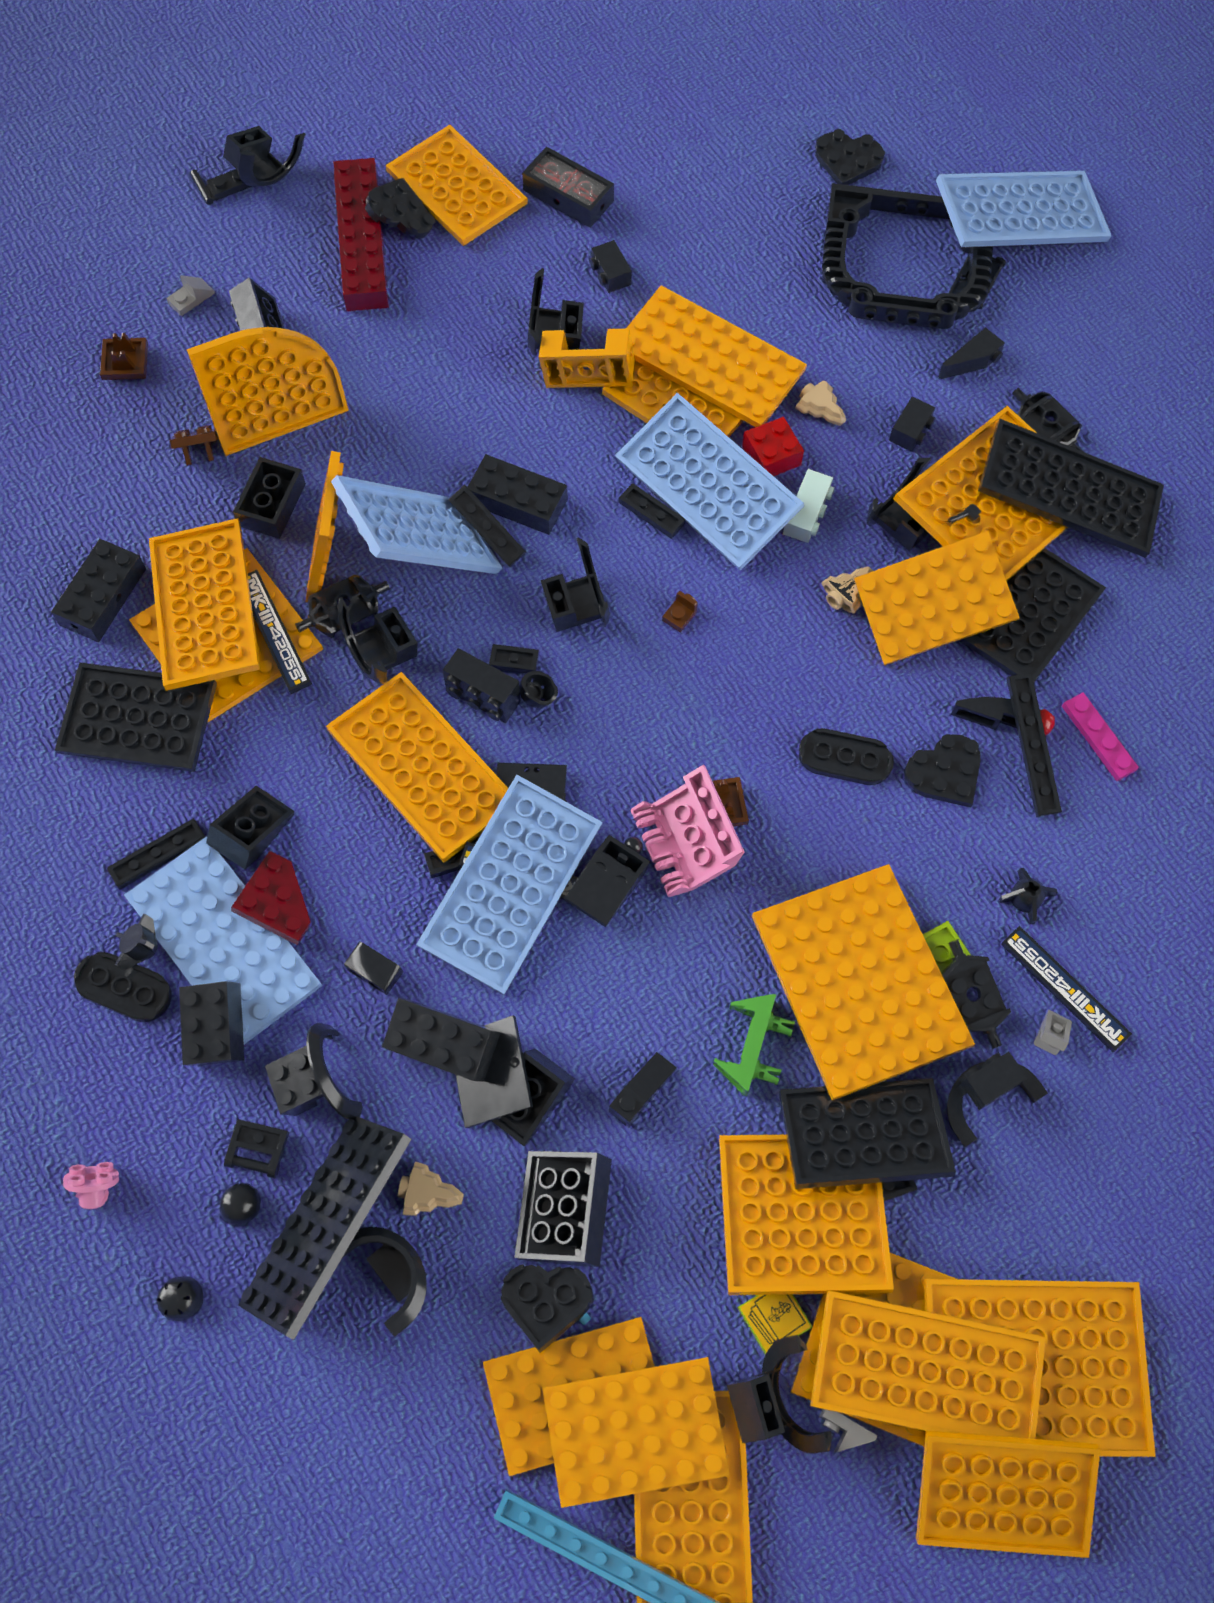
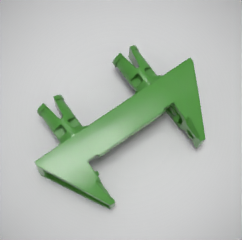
[713,994,795,1096]

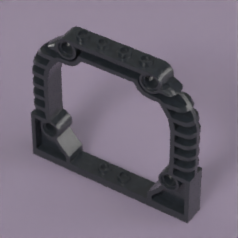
[822,183,993,329]

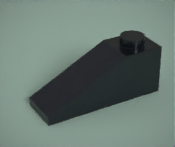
[938,327,1005,379]
[609,1052,677,1128]

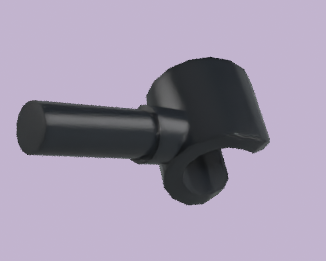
[948,504,981,523]

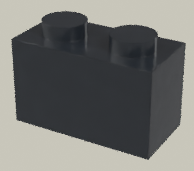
[589,240,632,293]
[889,396,936,452]

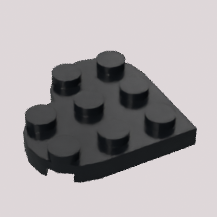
[815,129,885,185]
[365,178,435,239]
[904,734,981,808]
[501,1264,594,1353]

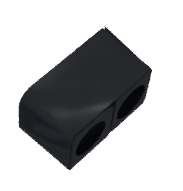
[344,941,403,995]

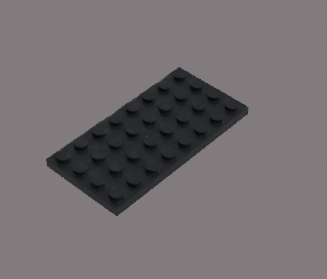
[978,419,1164,558]
[238,1116,411,1340]

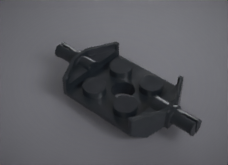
[1012,387,1084,452]

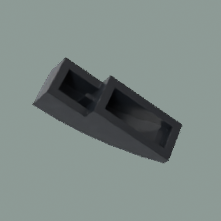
[951,697,1017,730]

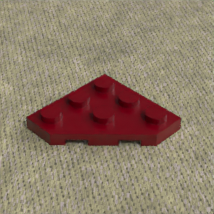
[231,851,311,945]

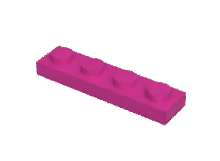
[1062,692,1139,781]

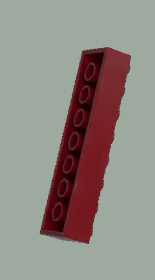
[333,158,389,312]

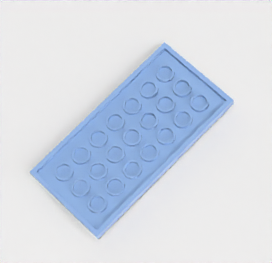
[936,171,1112,247]
[615,393,804,570]
[331,475,502,574]
[416,775,602,995]
[124,836,322,1045]

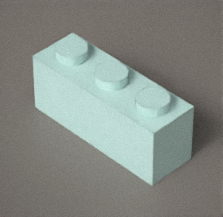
[783,469,835,543]

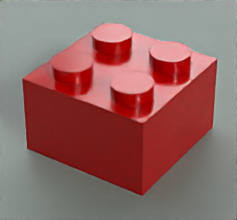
[742,416,804,476]

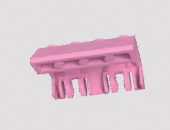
[631,765,744,897]

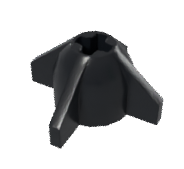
[999,868,1058,924]
[115,914,158,970]

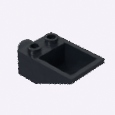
[564,835,650,927]

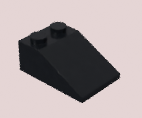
[206,785,295,870]
[492,1048,575,1146]

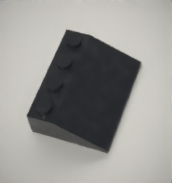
[514,1151,612,1267]

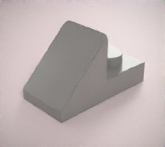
[166,275,215,316]
[1034,1010,1072,1055]
[819,1409,877,1452]

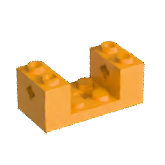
[539,328,635,388]

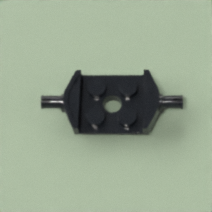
[295,575,390,639]
[941,939,1011,1049]

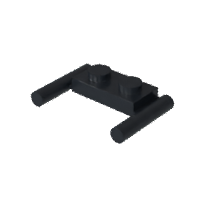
[190,169,251,205]

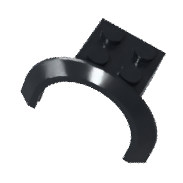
[223,126,306,187]
[527,268,584,356]
[867,458,931,552]
[540,537,610,632]
[338,597,418,684]
[265,1023,363,1119]
[947,1051,1048,1148]
[342,1227,427,1337]
[727,1335,832,1453]

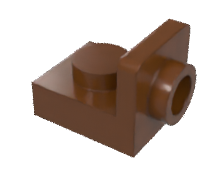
[662,591,698,633]

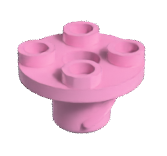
[63,1162,119,1209]

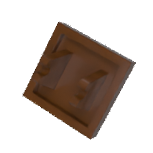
[100,333,148,380]
[169,425,218,466]
[712,777,749,827]

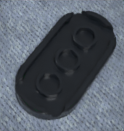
[798,728,894,785]
[74,952,172,1022]

